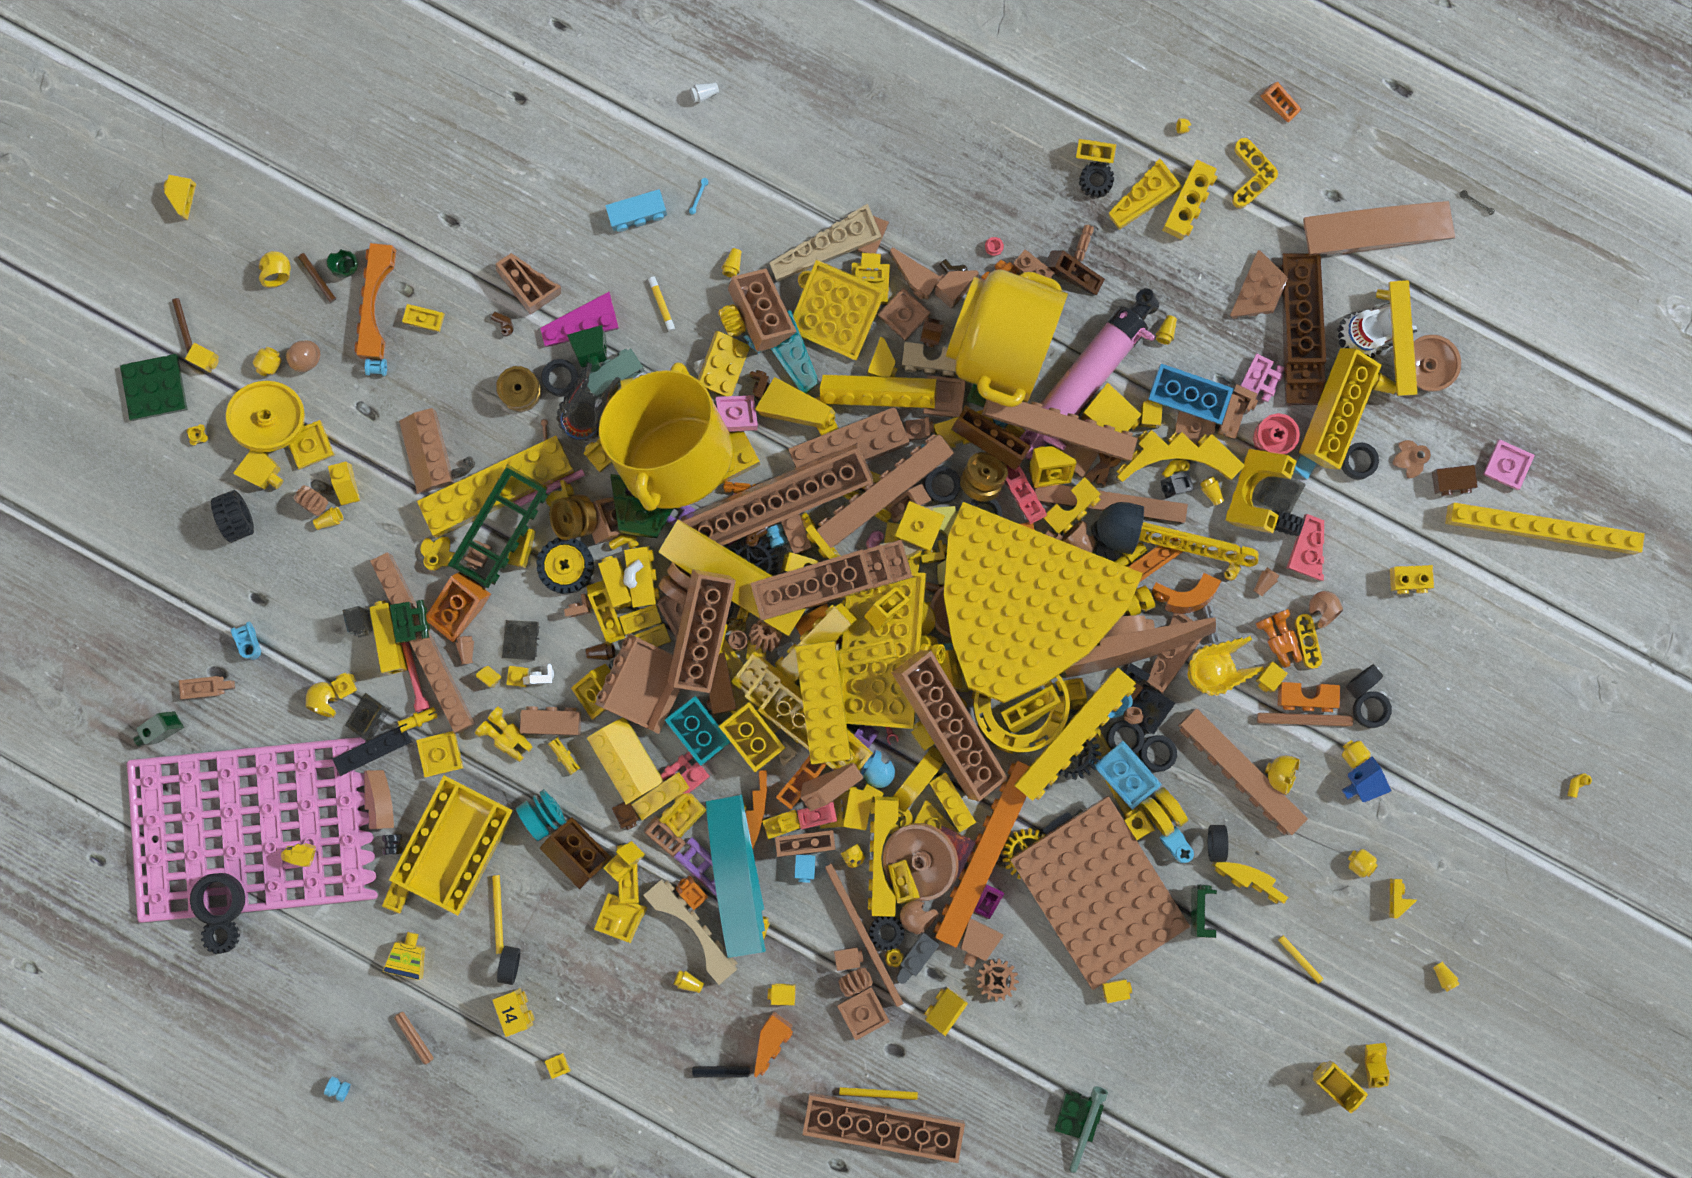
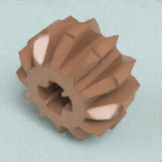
[294,485,328,516]
[749,620,782,653]
[838,968,873,997]

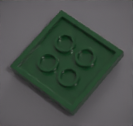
[120,354,188,421]

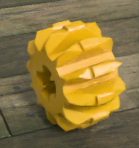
[718,304,746,337]

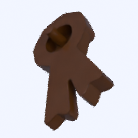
[1084,453,1121,486]

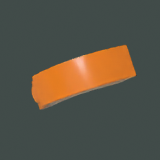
[1151,573,1221,613]

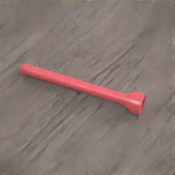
[401,642,430,712]

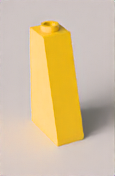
[755,377,836,429]
[369,600,408,675]

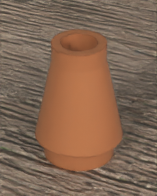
[1253,567,1279,597]
[455,636,475,664]

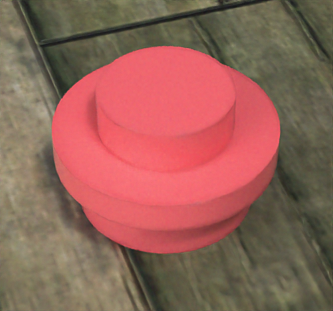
[985,237,1004,256]

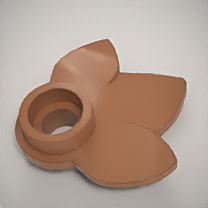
[1392,440,1431,478]

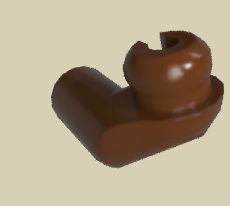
[745,528,767,547]

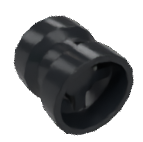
[382,834,402,855]

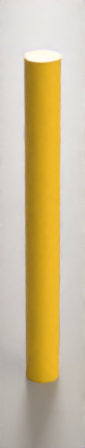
[492,875,504,954]
[839,1087,918,1100]

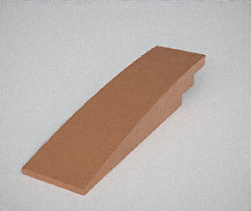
[1303,201,1455,256]
[751,540,913,621]
[1065,617,1216,678]

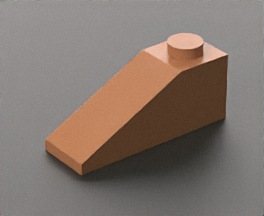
[890,247,940,300]
[801,762,863,811]

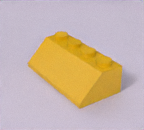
[587,717,664,805]

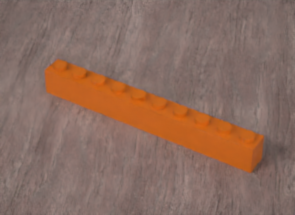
[933,761,1030,948]

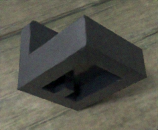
[1160,472,1194,499]
[1121,663,1150,683]

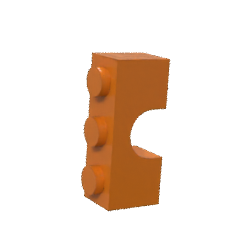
[1278,682,1340,712]
[776,755,827,810]

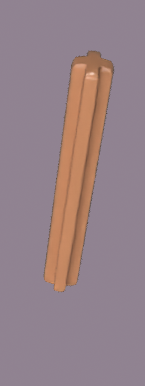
[1257,713,1353,726]

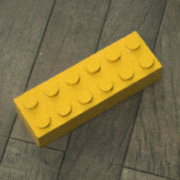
[1299,348,1381,470]
[795,640,851,764]

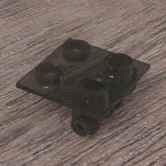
[1254,476,1306,514]
[502,620,540,661]

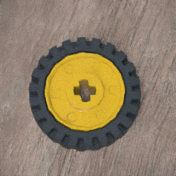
[536,538,594,594]

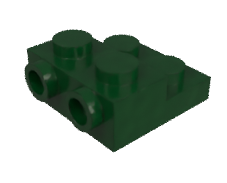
[1054,1090,1104,1142]

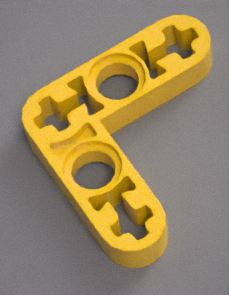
[1232,138,1278,209]

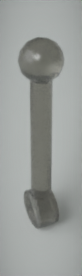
[1459,190,1495,215]

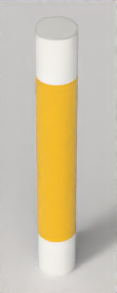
[648,277,675,332]

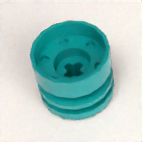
[516,789,566,841]

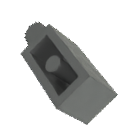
[896,932,939,984]

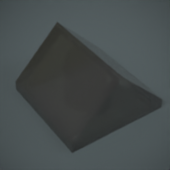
[345,692,391,741]

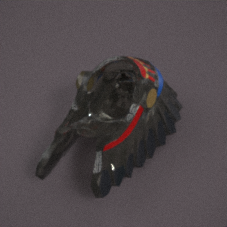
[556,363,621,441]

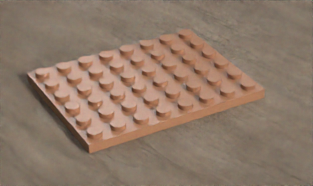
[1010,796,1190,990]

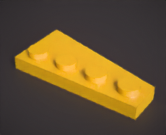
[1108,158,1182,230]

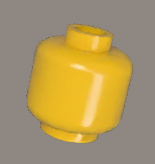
[252,347,282,376]
[1342,740,1371,769]
[1348,849,1378,878]

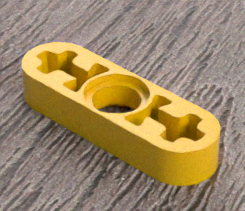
[1294,614,1322,669]

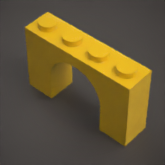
[1225,449,1297,534]

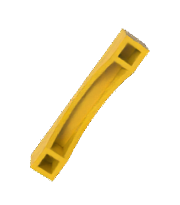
[868,797,899,917]

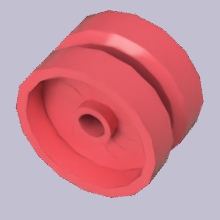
[1253,413,1300,455]

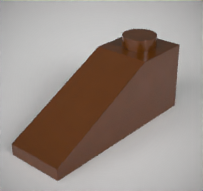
[1044,250,1105,295]
[707,652,737,715]

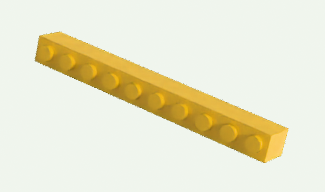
[1445,502,1645,555]

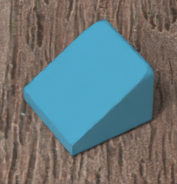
[1294,454,1317,479]

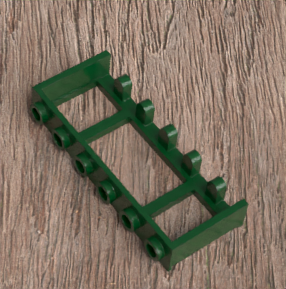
[448,464,549,588]

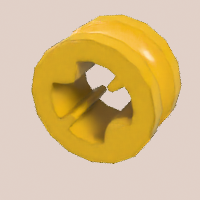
[736,607,750,623]

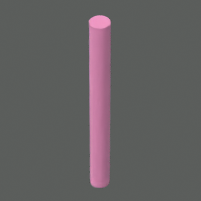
[513,469,585,506]

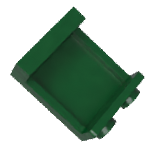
[1190,884,1217,938]

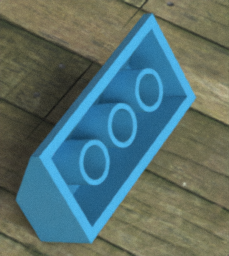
[1148,364,1234,425]

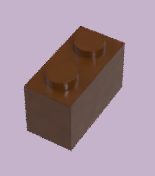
[1432,465,1478,497]

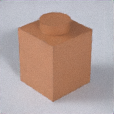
[834,947,864,971]

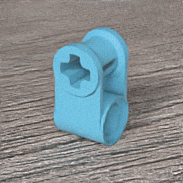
[231,621,261,660]
[1159,826,1194,863]

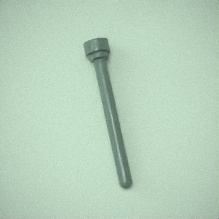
[1070,1086,1108,1173]

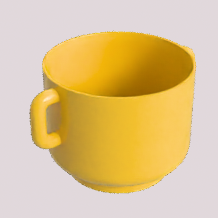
[945,269,1068,407]
[599,362,733,511]

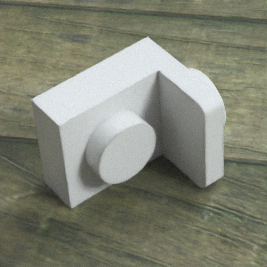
[523,664,554,685]

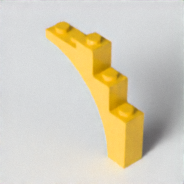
[1116,430,1245,482]

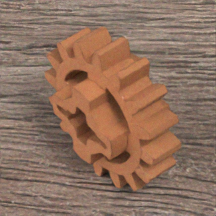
[976,958,1019,1002]

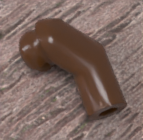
[491,311,514,336]

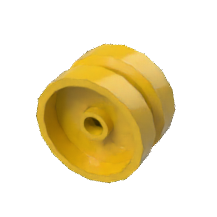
[1141,787,1188,837]

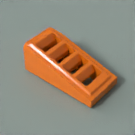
[1260,81,1302,122]

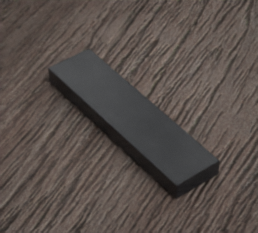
[332,725,412,777]

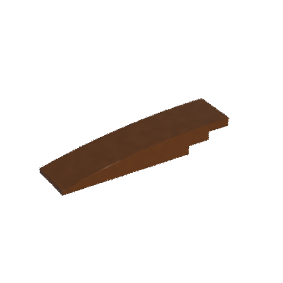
[1282,253,1326,405]

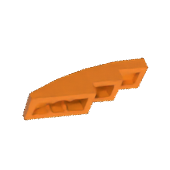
[746,770,767,849]

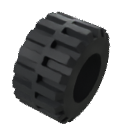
[211,490,254,543]

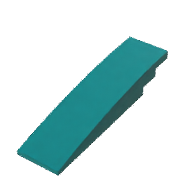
[706,795,766,958]

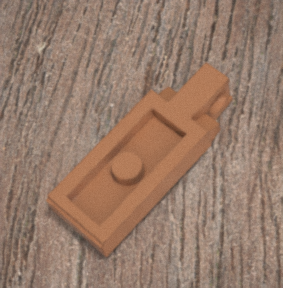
[179,676,235,700]

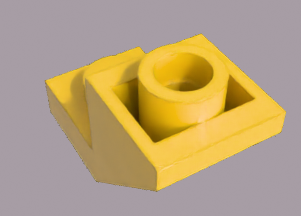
[1364,1043,1390,1088]

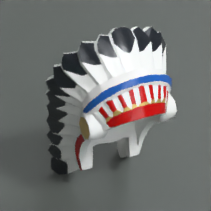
[1337,302,1417,359]

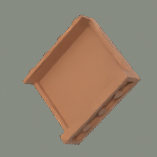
[595,634,681,734]

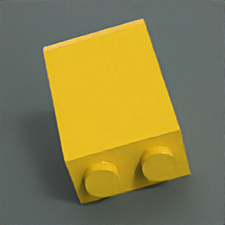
[1080,383,1141,433]

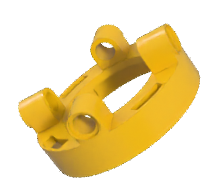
[971,675,1070,754]

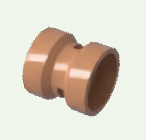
[728,631,748,651]

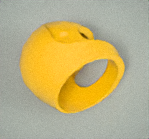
[259,251,291,288]
[306,682,338,718]

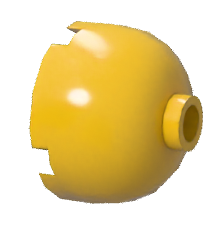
[1265,755,1300,795]

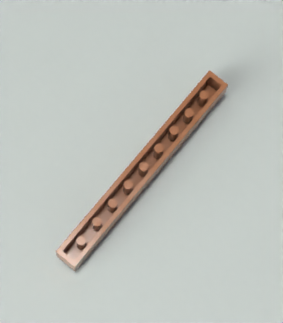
[370,552,475,734]

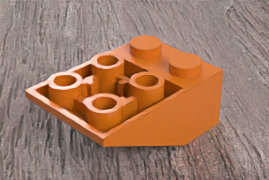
[754,1011,793,1078]

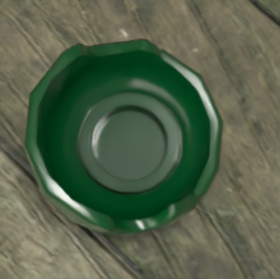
[326,249,358,278]

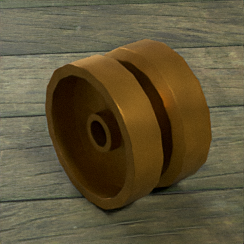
[496,366,541,412]
[960,452,1008,502]
[549,494,597,540]

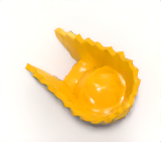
[1187,636,1264,696]

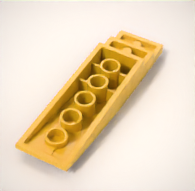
[658,520,806,636]
[731,651,873,770]

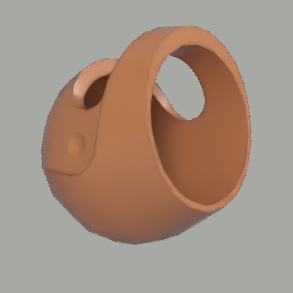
[286,340,321,372]
[1061,521,1095,553]
[1309,591,1343,629]
[900,900,939,935]

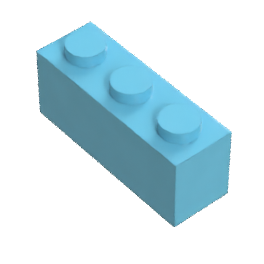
[605,189,667,232]

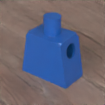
[1342,756,1392,802]

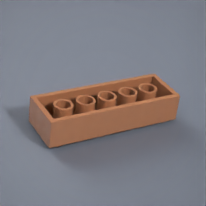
[789,407,909,468]
[667,569,736,693]

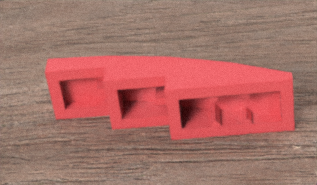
[1005,464,1047,524]

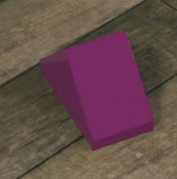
[973,884,1004,919]

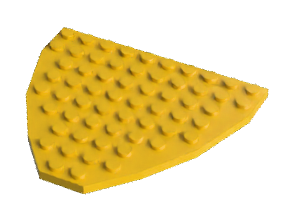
[944,502,1143,703]

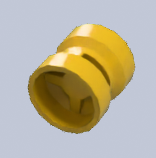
[919,643,945,664]

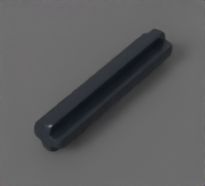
[692,1066,750,1077]

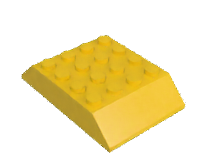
[389,775,513,916]

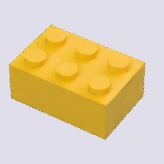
[719,702,786,773]

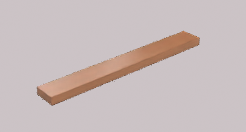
[1035,485,1188,524]
[825,863,904,1007]

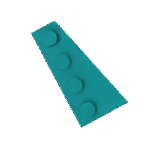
[770,310,820,394]

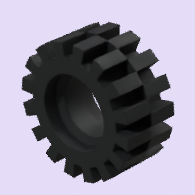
[1079,161,1114,198]
[1271,510,1305,536]
[869,916,905,951]
[201,922,240,954]

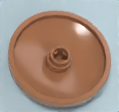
[883,823,959,901]

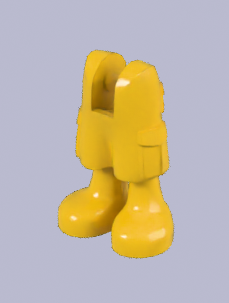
[474,706,533,762]

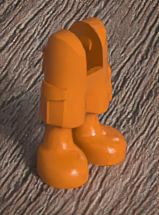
[1255,609,1302,668]

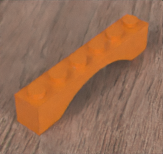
[355,243,396,361]

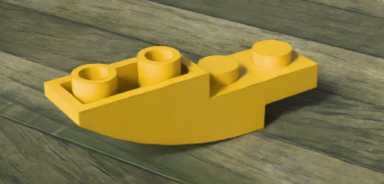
[1212,862,1289,904]

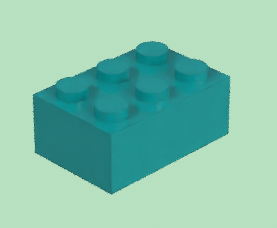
[665,696,731,766]

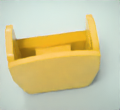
[1313,1061,1368,1114]

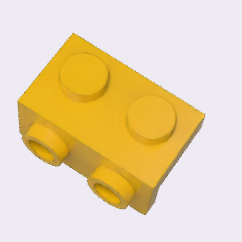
[659,793,706,837]

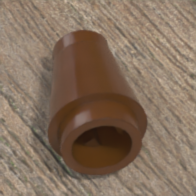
[586,641,615,660]

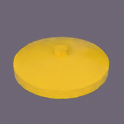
[226,381,305,452]

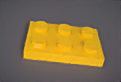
[697,331,750,397]

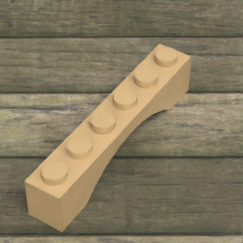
[643,879,738,985]

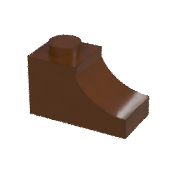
[920,317,944,347]

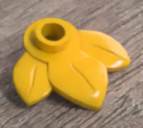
[421,537,455,571]

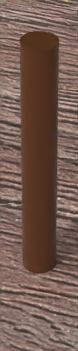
[298,253,336,303]
[172,298,193,354]

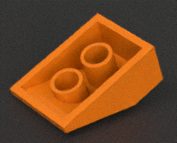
[426,572,491,643]

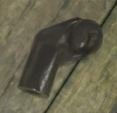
[451,456,476,478]

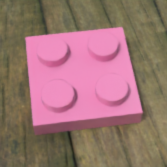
[715,395,758,432]
[1483,439,1535,490]

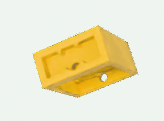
[598,556,632,611]

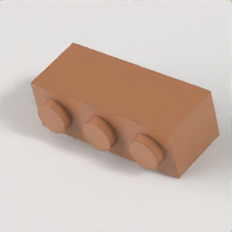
[520,706,581,735]
[775,830,836,857]

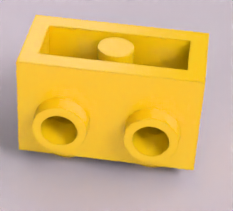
[1390,565,1434,595]

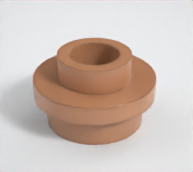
[1124,707,1143,724]

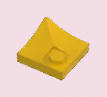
[594,893,648,943]

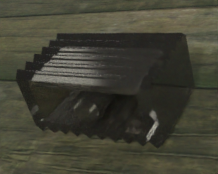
[342,606,373,638]

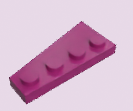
[540,292,619,347]

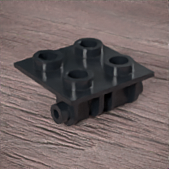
[1123,684,1176,735]

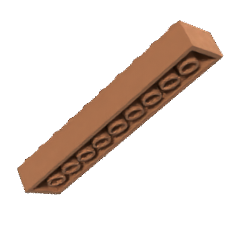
[680,443,873,546]

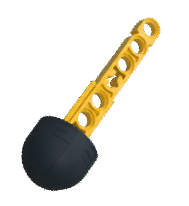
[1097,502,1259,567]

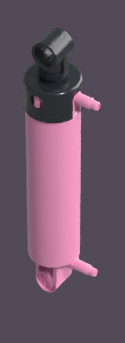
[1019,288,1159,459]

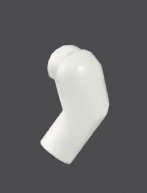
[623,559,644,588]

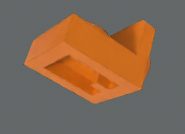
[675,875,708,910]

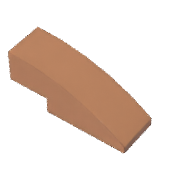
[364,770,394,829]

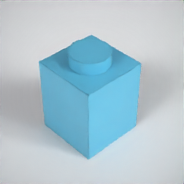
[795,854,816,883]

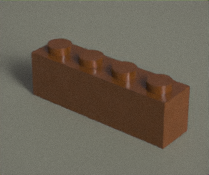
[951,406,1031,470]

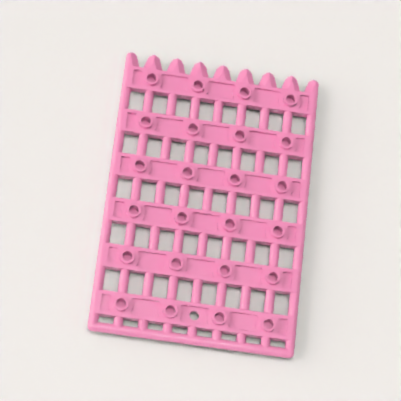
[127,737,378,923]

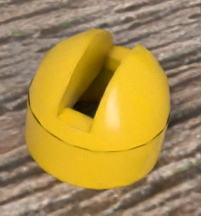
[1176,118,1191,134]

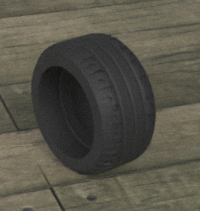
[190,873,245,925]

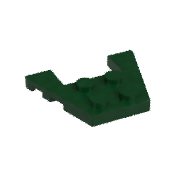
[610,474,674,539]

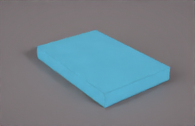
[1094,741,1162,809]

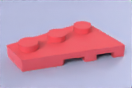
[1287,514,1324,581]

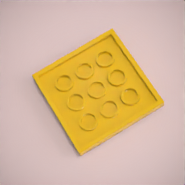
[793,260,886,360]

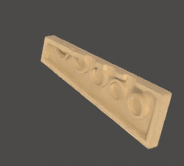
[770,204,882,282]

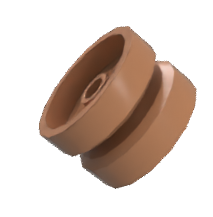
[658,562,691,605]

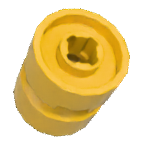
[1126,585,1155,616]

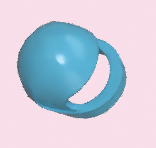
[861,749,895,788]

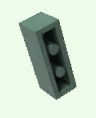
[583,348,645,401]

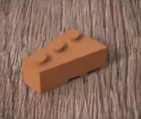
[496,253,561,315]

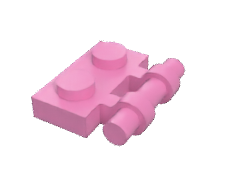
[1240,354,1285,402]

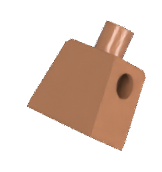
[960,918,1004,967]

